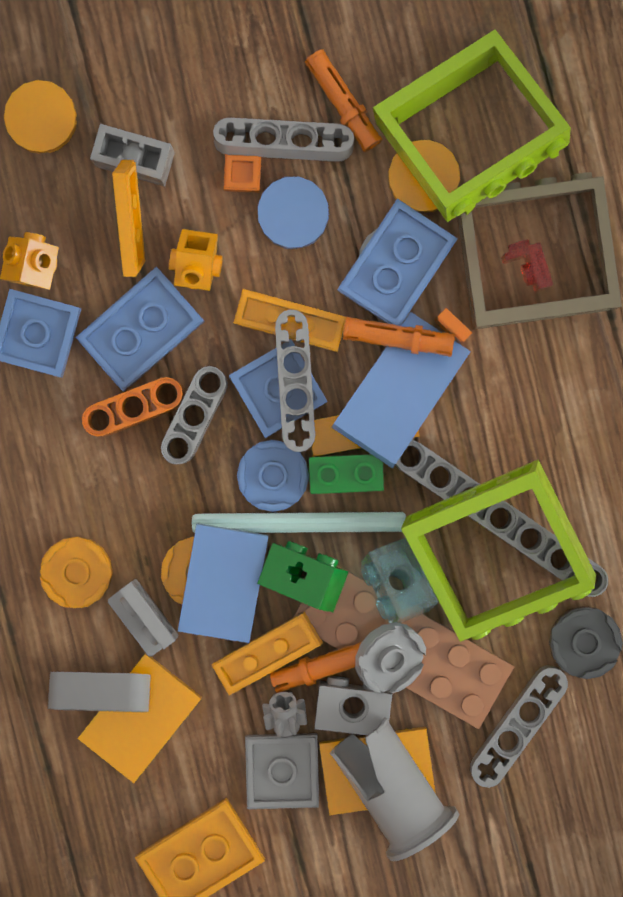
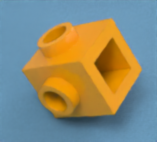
[169,229,223,291]
[0,232,59,290]

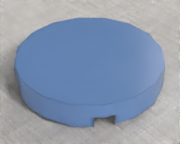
[258,177,329,249]
[237,440,309,512]

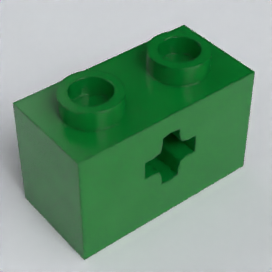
[309,454,384,494]
[257,540,349,613]

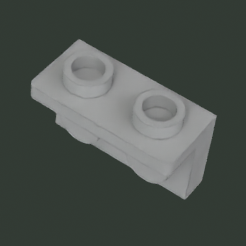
[108,578,179,657]

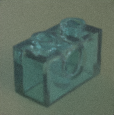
[361,537,438,623]

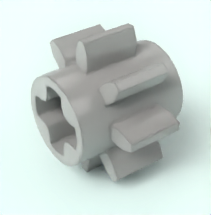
[262,692,307,737]

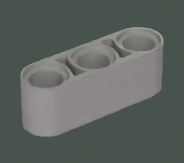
[161,366,228,464]
[47,672,151,712]

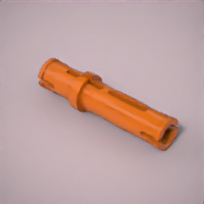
[304,49,383,153]
[343,316,455,357]
[270,642,361,693]

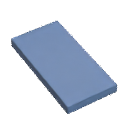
[331,312,471,468]

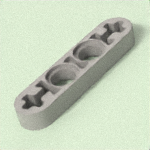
[213,118,354,161]
[275,309,315,452]
[470,665,568,788]

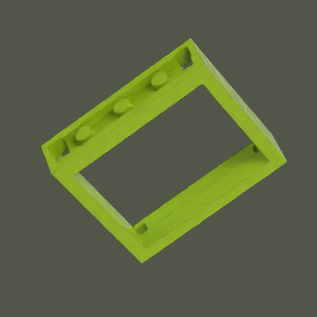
[373,30,571,222]
[401,460,596,642]

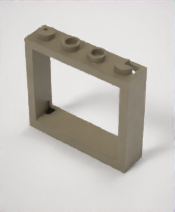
[457,172,622,330]

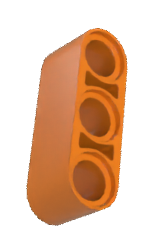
[82,377,185,437]

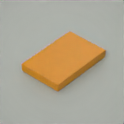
[77,653,202,783]
[319,727,436,815]
[135,798,265,897]

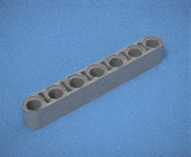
[395,440,608,597]

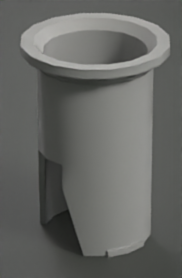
[330,717,460,861]

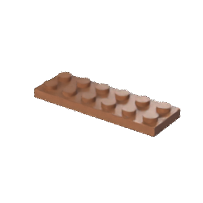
[293,565,514,729]

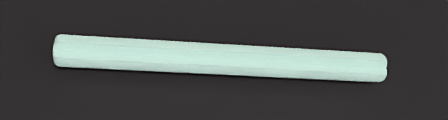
[192,512,406,533]

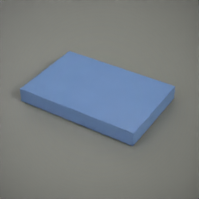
[337,199,458,326]
[75,266,205,392]
[178,523,268,643]

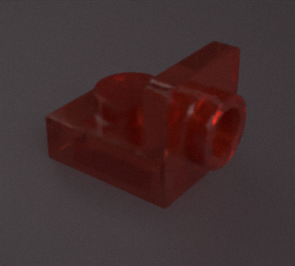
[501,239,553,293]

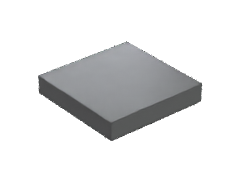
[245,733,319,809]

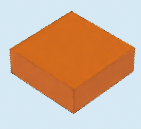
[224,154,261,193]
[435,308,472,345]

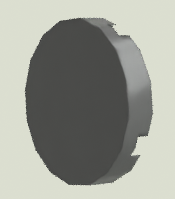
[549,606,623,679]

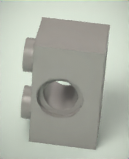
[315,676,392,735]

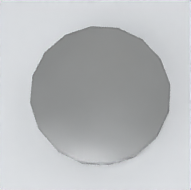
[355,622,426,694]

